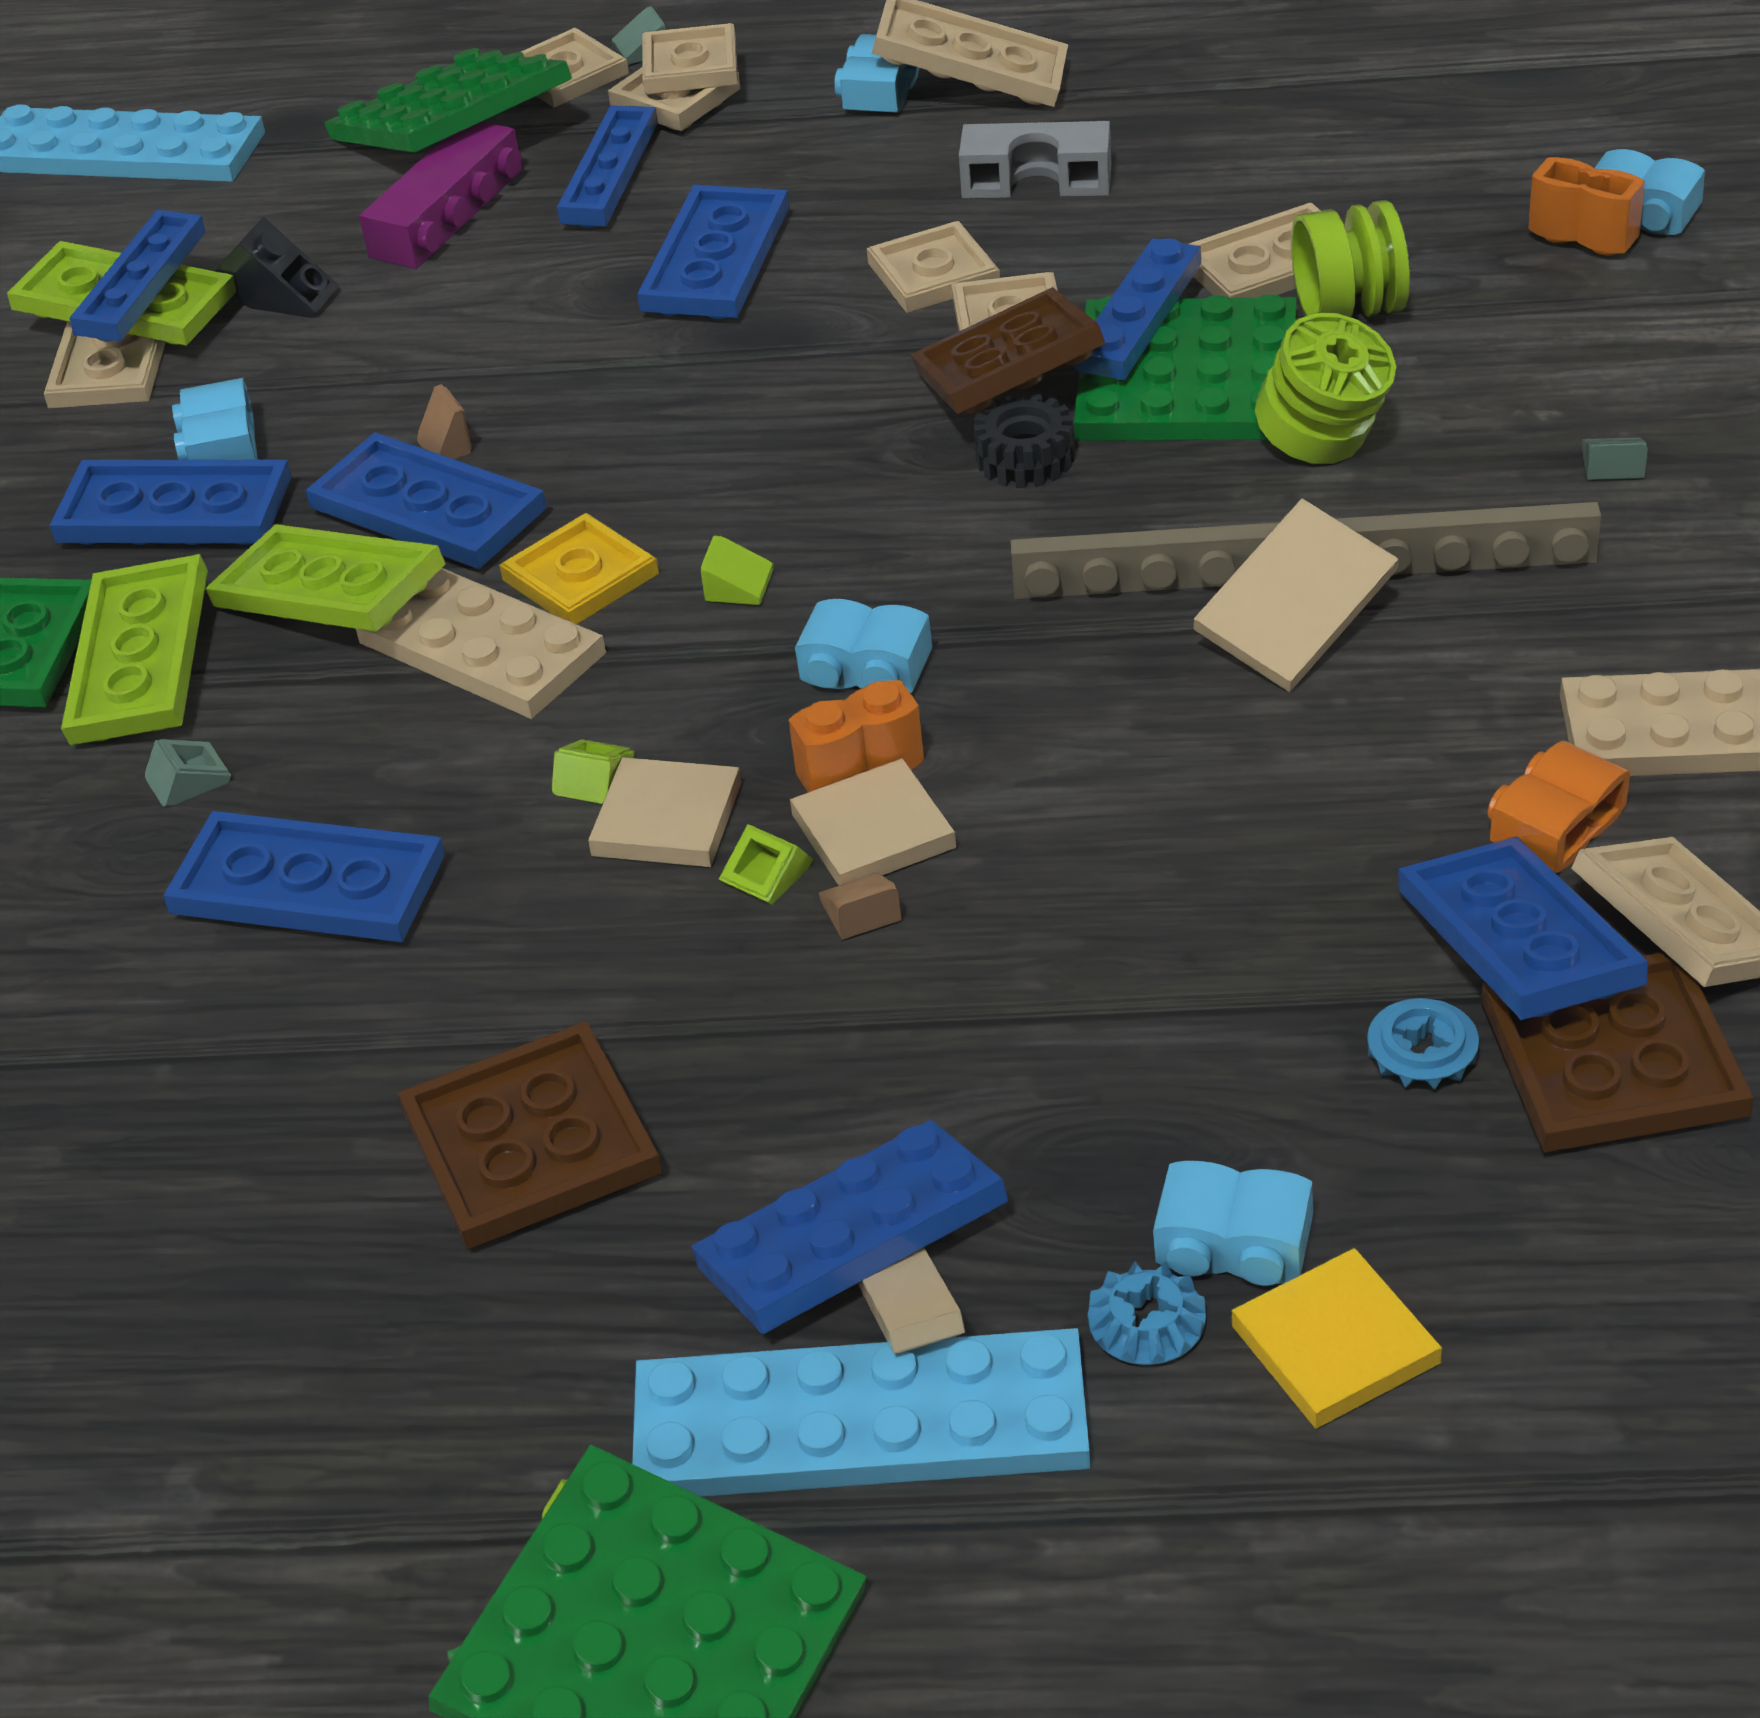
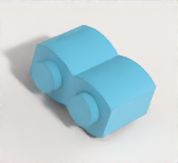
[835,34,919,112]
[1595,149,1705,235]
[172,378,258,460]
[795,599,933,693]
[1153,1161,1313,1286]

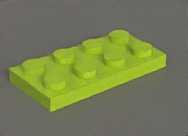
[7,241,236,346]
[205,524,446,632]
[61,554,208,745]

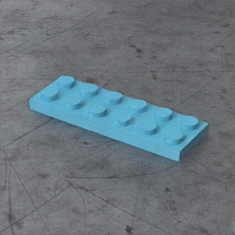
[0,105,265,182]
[632,1328,1090,1497]

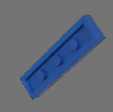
[557,105,658,228]
[69,210,206,342]
[1074,238,1201,380]

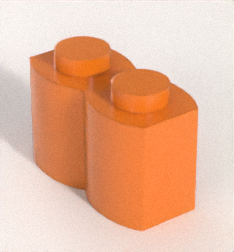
[1528,157,1645,256]
[789,680,924,792]
[1487,741,1631,873]

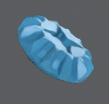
[1368,998,1479,1090]
[1088,1261,1206,1365]

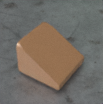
[417,384,472,460]
[819,873,902,940]

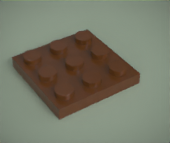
[910,287,1106,414]
[1482,952,1754,1153]
[397,1021,662,1250]

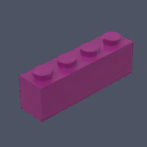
[359,121,522,269]

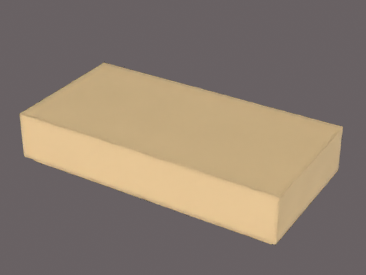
[858,1247,965,1354]

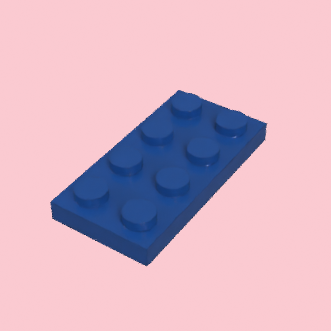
[637,185,790,319]
[305,432,547,569]
[49,460,292,545]
[163,811,445,942]
[1398,837,1648,1020]
[691,1120,1008,1335]

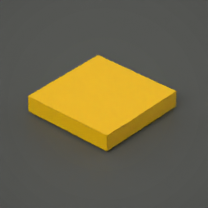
[499,513,659,624]
[1232,1248,1442,1429]

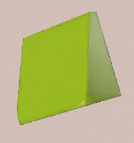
[701,535,774,605]
[552,739,635,804]
[719,824,814,905]

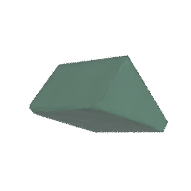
[612,6,666,66]
[1581,437,1648,480]
[145,739,231,807]

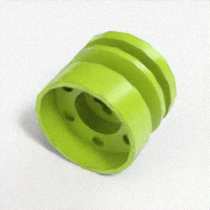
[1291,200,1410,317]
[1254,313,1397,464]

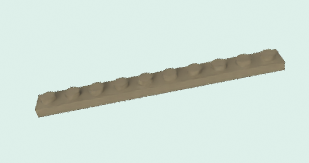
[1011,502,1601,600]

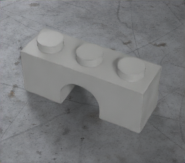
[959,121,1112,198]

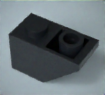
[215,216,339,318]

